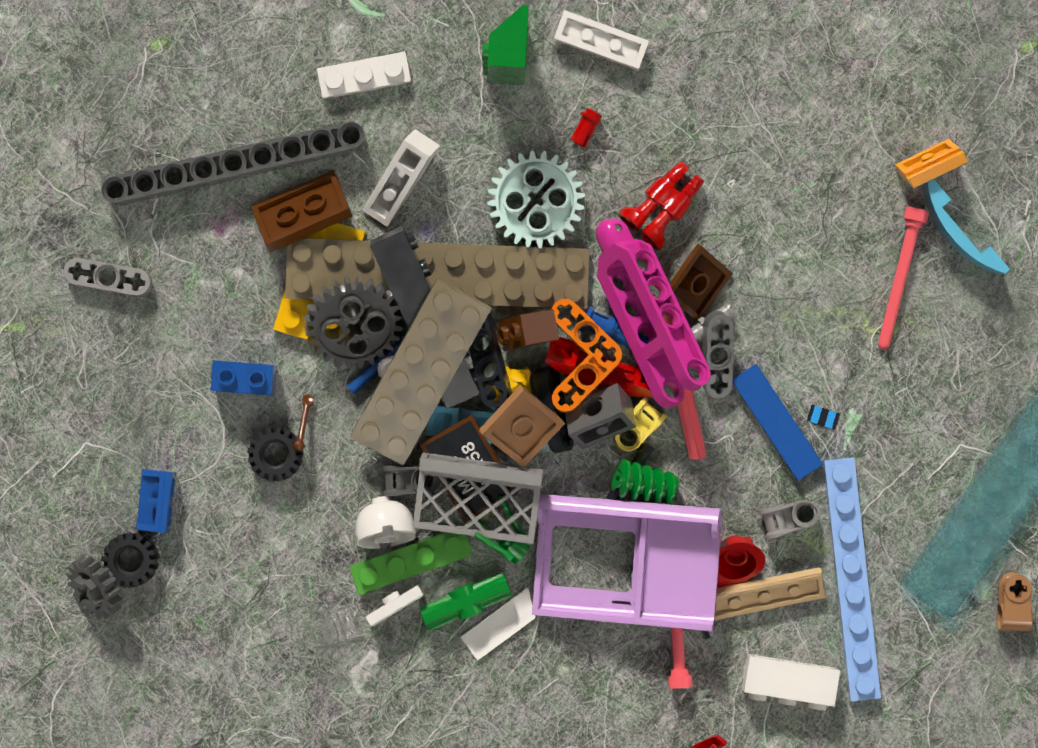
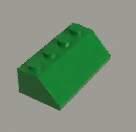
[482,5,529,85]

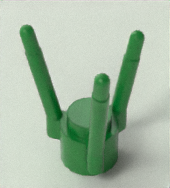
[471,495,530,564]

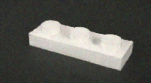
[554,10,649,70]
[317,51,411,99]

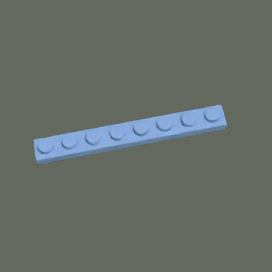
[823,457,881,702]

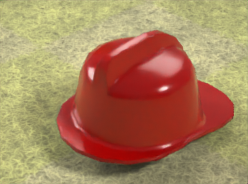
[717,536,765,588]

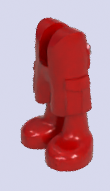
[618,161,704,251]

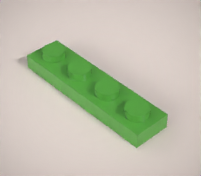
[349,532,473,595]

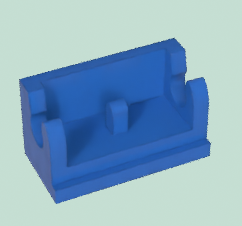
[136,469,176,533]

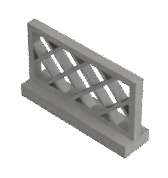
[413,453,544,544]

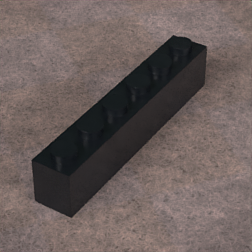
[370,226,480,409]

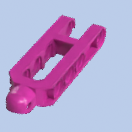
[595,218,711,408]

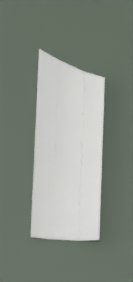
[461,588,536,661]

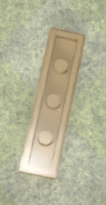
[715,567,826,620]

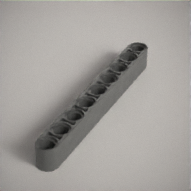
[101,122,366,206]

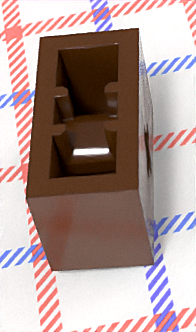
[497,309,559,351]

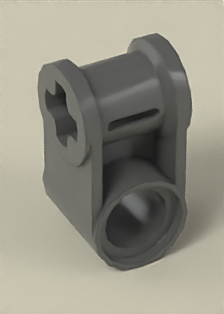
[382,465,440,496]

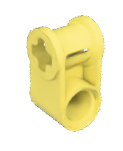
[613,397,668,452]

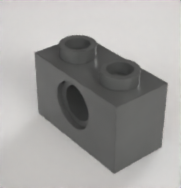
[565,383,636,450]

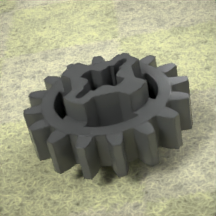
[66,555,123,619]

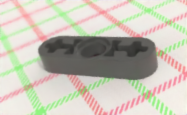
[703,311,734,399]

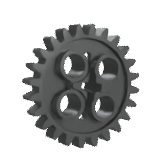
[304,275,403,369]

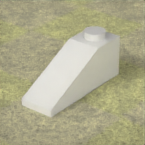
[362,129,440,227]

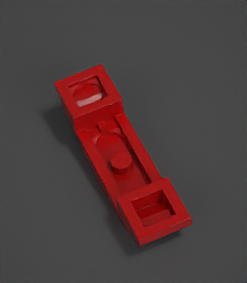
[545,337,653,397]

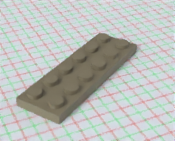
[350,278,491,465]

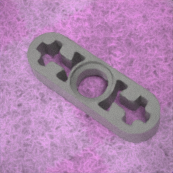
[64,258,152,296]

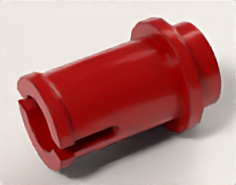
[569,108,602,148]

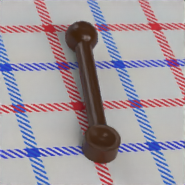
[293,394,314,452]

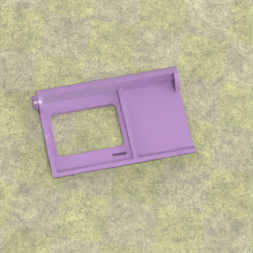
[532,494,722,631]

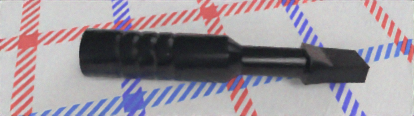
[607,442,655,500]

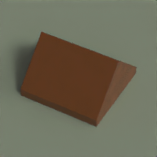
[669,244,733,321]

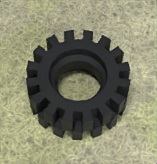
[247,427,304,481]
[101,532,159,588]

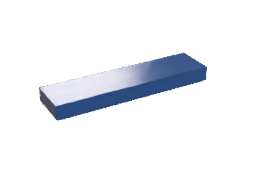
[732,364,823,481]

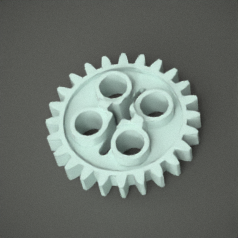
[487,151,585,248]

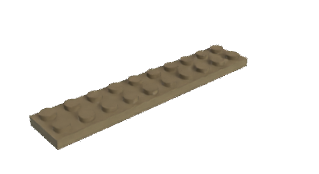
[285,238,589,309]

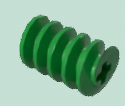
[611,459,679,505]

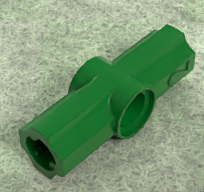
[419,572,513,631]

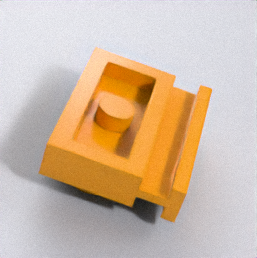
[895,139,968,188]

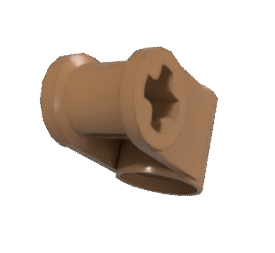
[996,572,1033,631]

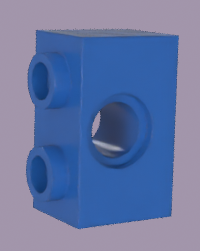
[210,360,277,396]

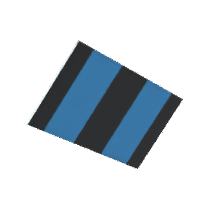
[807,404,840,429]

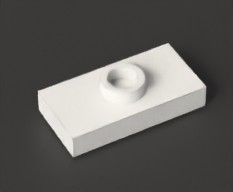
[366,584,424,626]

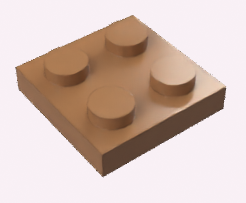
[479,385,565,468]

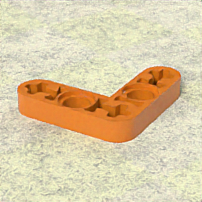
[552,299,622,413]

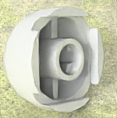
[355,496,416,549]

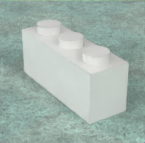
[742,654,840,711]

